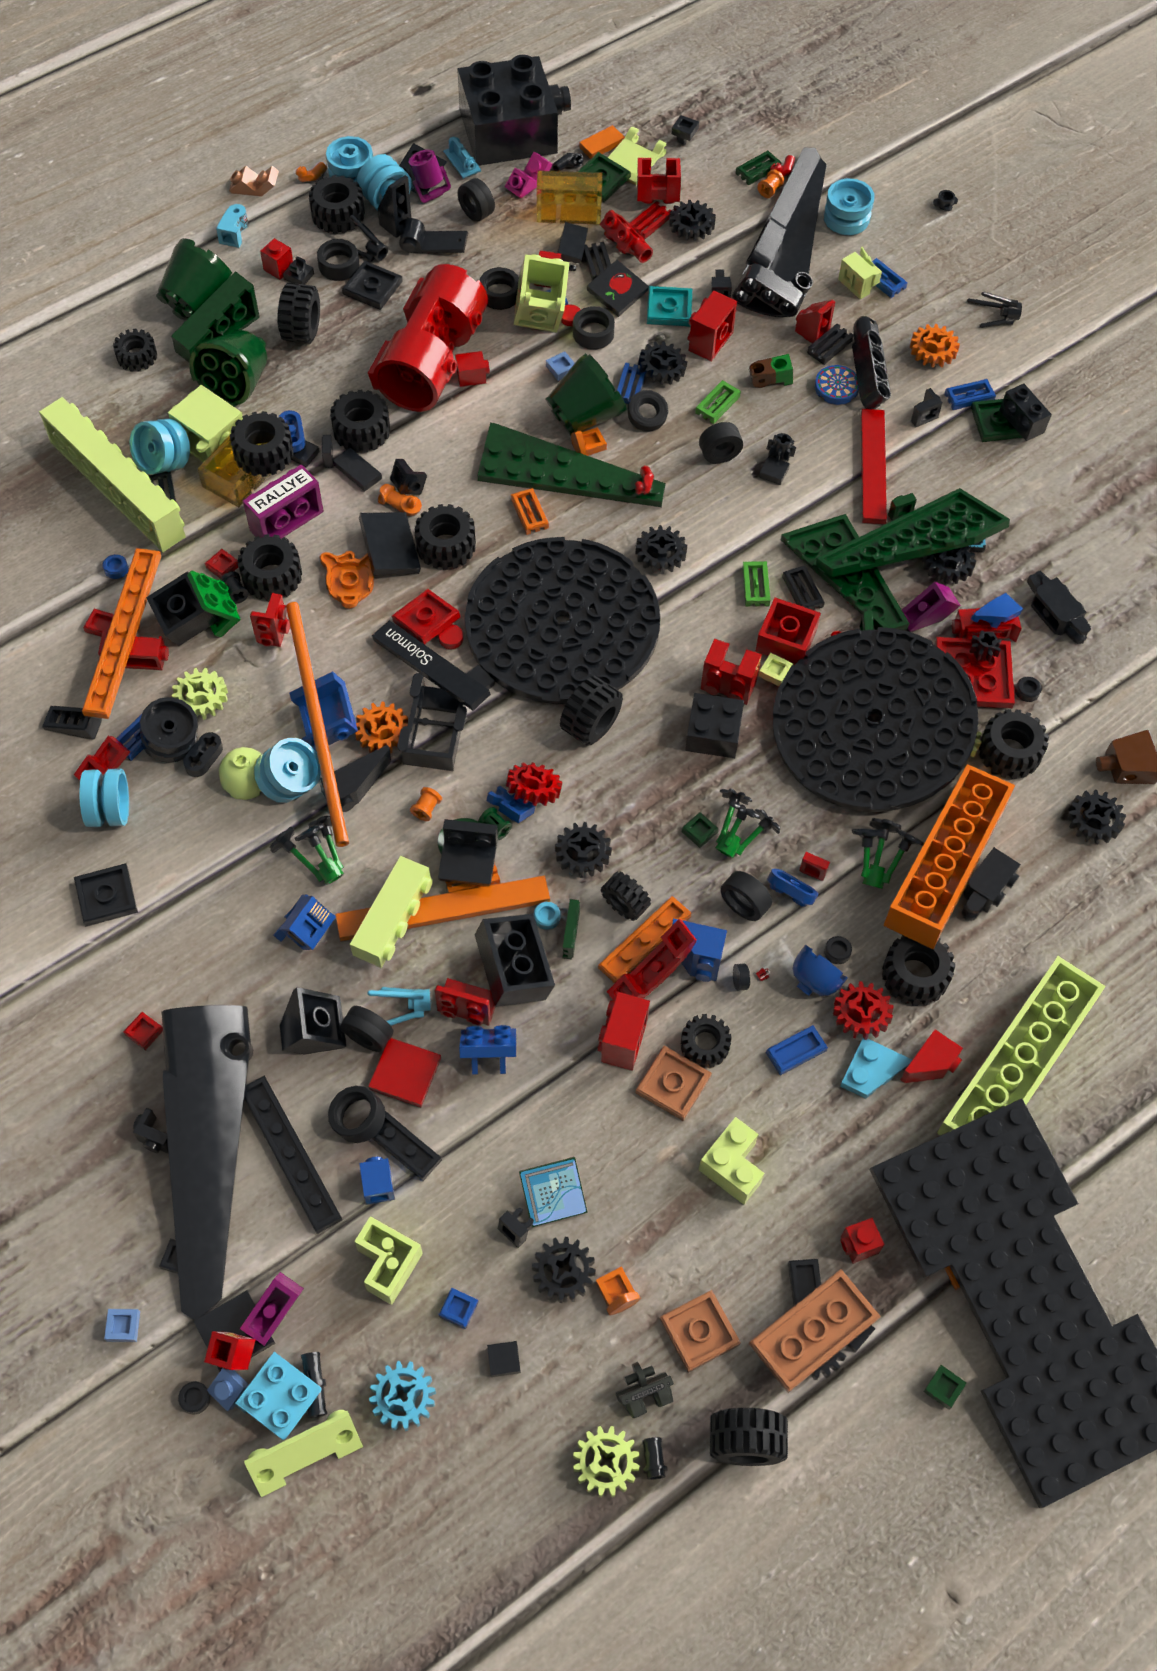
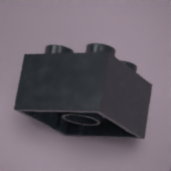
[457,54,571,166]

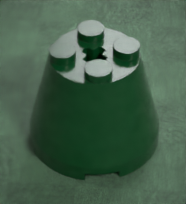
[156,238,232,320]
[189,330,267,407]
[545,353,627,436]

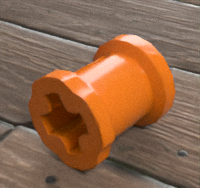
[757,169,784,198]
[410,787,442,821]

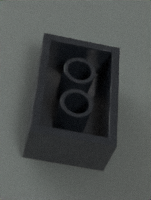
[474,914,555,1007]

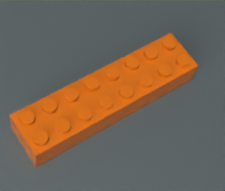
[883,764,1015,949]

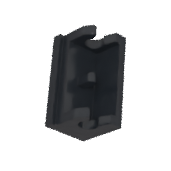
[557,222,588,271]

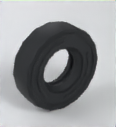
[627,390,668,432]

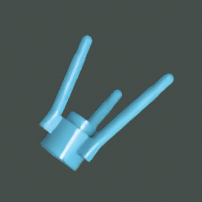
[367,987,431,1026]

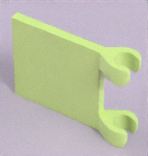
[608,127,666,185]

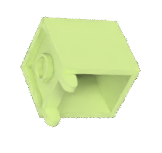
[513,254,570,333]
[168,385,243,474]

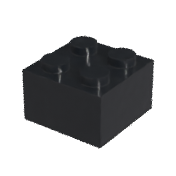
[146,571,220,646]
[685,693,744,759]

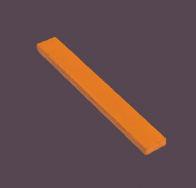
[82,548,161,719]
[336,875,550,942]

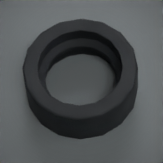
[317,239,359,281]
[479,267,519,310]
[573,306,615,350]
[720,871,773,921]
[328,1085,385,1143]

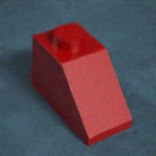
[795,300,835,343]
[900,1029,963,1083]

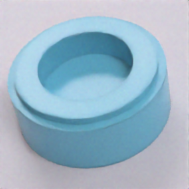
[534,902,560,930]

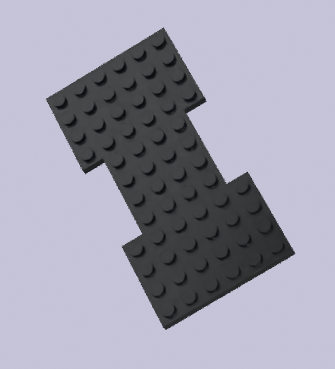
[869,1099,1157,1508]

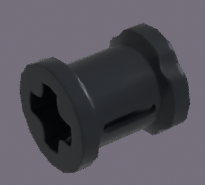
[220,571,249,604]

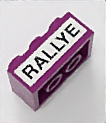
[243,464,324,539]

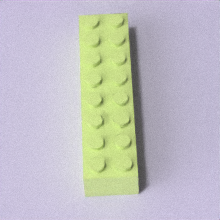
[39,397,186,552]
[937,956,1106,1136]

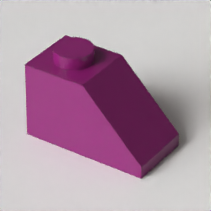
[902,582,961,632]
[240,1272,304,1346]

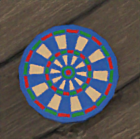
[814,365,859,405]

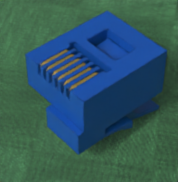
[273,894,336,950]

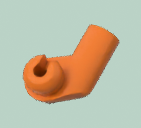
[295,162,327,182]

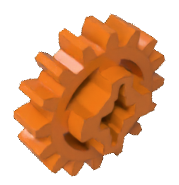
[910,324,960,368]
[355,701,408,753]

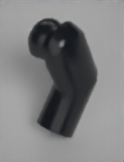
[552,153,584,173]

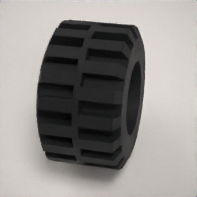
[309,175,365,234]
[277,283,320,344]
[330,389,390,453]
[230,411,293,477]
[415,504,476,570]
[238,534,302,601]
[560,676,623,746]
[978,709,1049,779]
[882,935,955,1006]
[710,1408,788,1466]

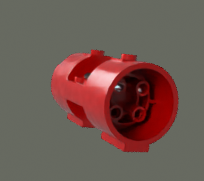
[368,264,488,412]

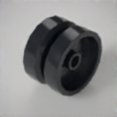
[140,697,198,763]

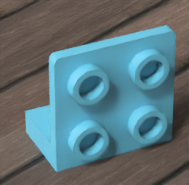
[235,1352,321,1440]

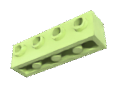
[350,856,432,968]

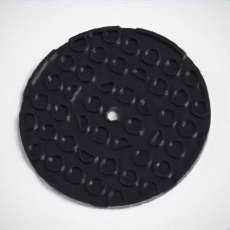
[465,537,660,704]
[773,627,979,812]

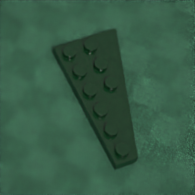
[780,514,909,630]

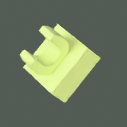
[758,653,793,686]

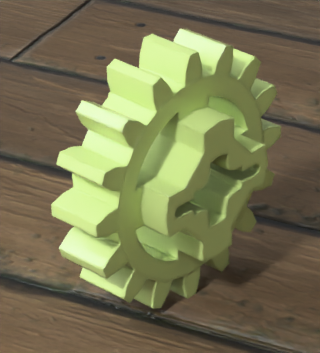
[172,668,228,720]
[573,1426,640,1498]

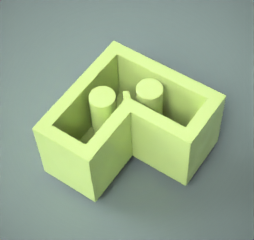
[699,1117,765,1205]
[354,1216,423,1305]

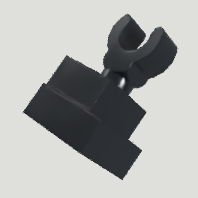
[710,269,732,298]

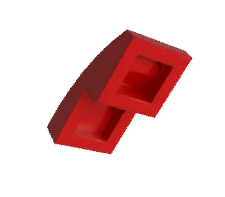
[74,735,130,780]

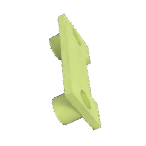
[244,1410,363,1497]

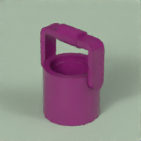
[409,150,451,203]

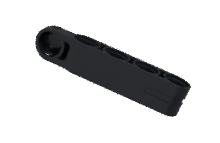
[852,316,891,409]

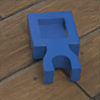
[486,786,536,823]

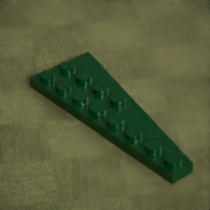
[477,422,666,508]

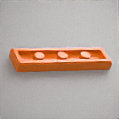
[598,896,692,983]

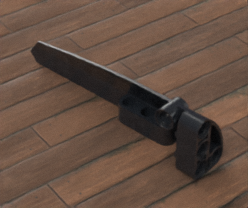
[732,147,827,317]
[161,1005,254,1320]

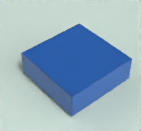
[439,1288,479,1329]

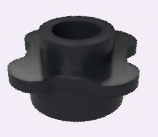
[933,190,958,211]

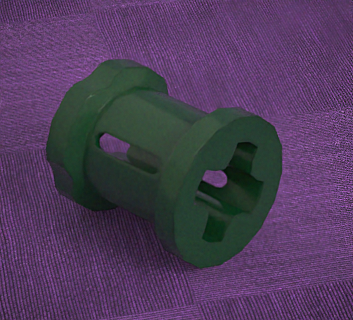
[478,807,512,840]

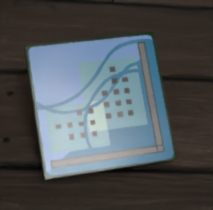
[519,1157,588,1227]

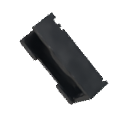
[397,673,467,771]

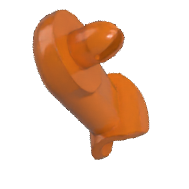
[378,484,422,516]

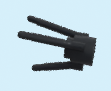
[350,215,388,262]
[967,292,1022,328]

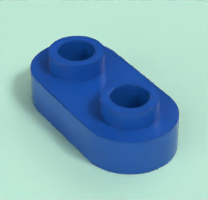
[279,410,305,452]
[767,869,818,907]

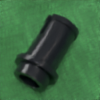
[642,1437,668,1480]

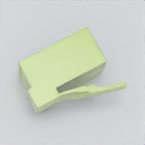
[838,247,882,300]

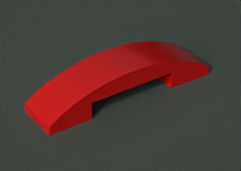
[606,919,697,1001]

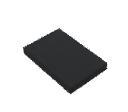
[359,512,421,575]

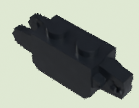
[1027,571,1091,644]

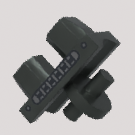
[615,1362,674,1418]

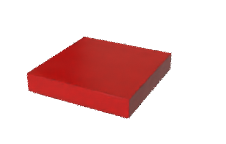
[391,589,461,645]
[368,1038,441,1108]

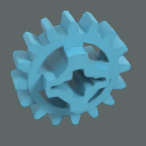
[369,1361,436,1431]

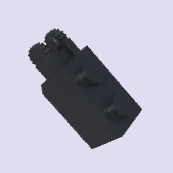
[962,847,1021,921]

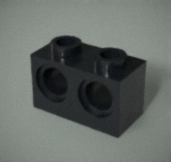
[999,383,1052,441]

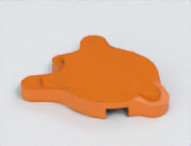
[320,551,374,609]

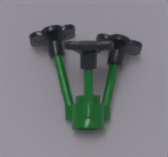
[270,816,344,885]
[852,818,924,889]

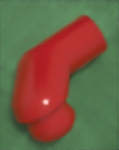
[770,155,795,177]
[635,466,654,495]

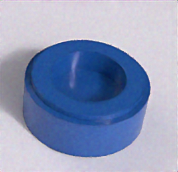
[102,554,129,579]

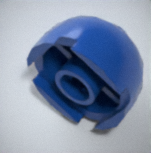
[792,945,848,996]

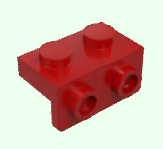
[250,593,290,647]

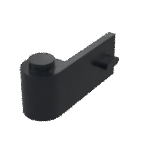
[399,218,468,253]

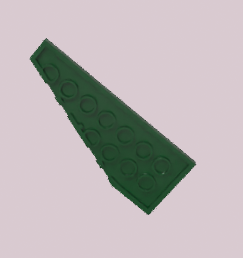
[816,488,1010,577]

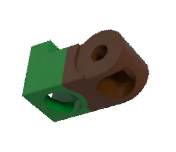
[749,354,793,388]

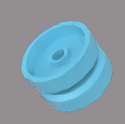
[326,136,373,182]
[356,154,412,211]
[824,178,874,235]
[129,418,190,474]
[254,738,321,803]
[79,769,129,827]

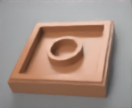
[635,1046,712,1121]
[660,1290,741,1373]

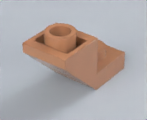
[229,166,279,196]

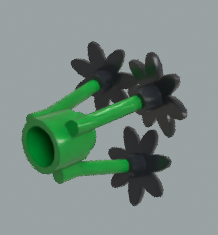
[715,788,780,858]

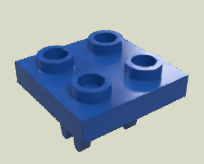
[459,1025,516,1075]

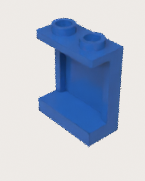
[289,671,358,751]

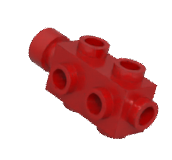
[599,210,653,263]

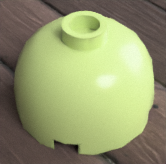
[219,747,262,800]

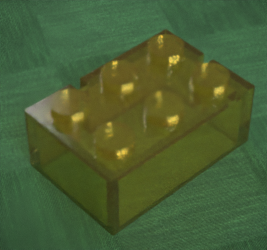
[537,171,602,225]
[197,436,271,508]

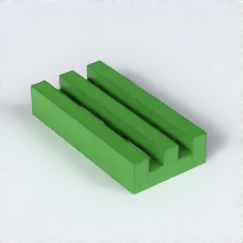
[695,380,741,424]
[742,561,771,607]

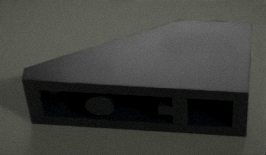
[378,175,411,238]
[319,745,392,812]

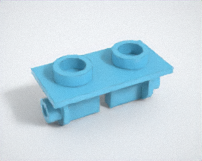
[443,137,481,178]

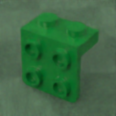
[187,571,241,637]

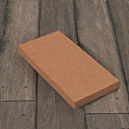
[749,1269,881,1393]

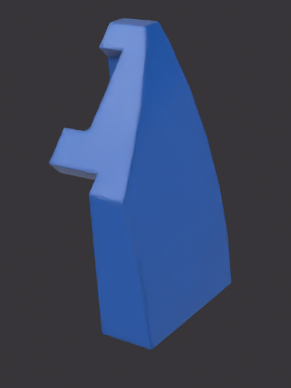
[971,593,1023,628]

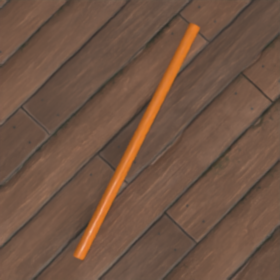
[286,602,349,847]

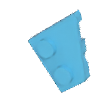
[840,1038,912,1099]

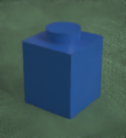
[359,1157,395,1205]

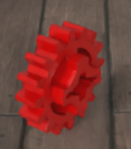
[505,762,563,806]
[833,981,894,1040]

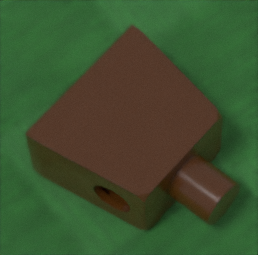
[1096,730,1157,784]

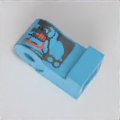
[216,204,248,248]

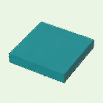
[647,286,693,327]

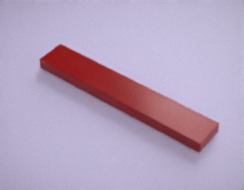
[861,409,887,524]

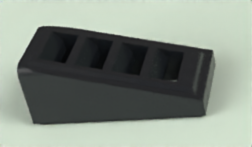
[42,706,102,739]

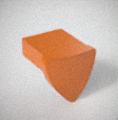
[571,427,607,456]
[595,1266,641,1315]

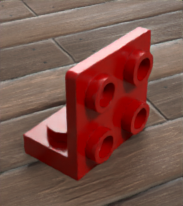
[435,978,496,1026]

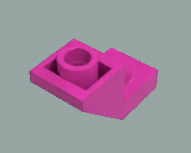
[504,152,553,198]

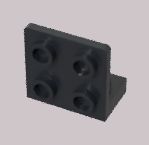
[438,819,498,886]

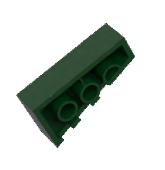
[171,271,260,362]

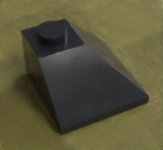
[279,987,347,1055]

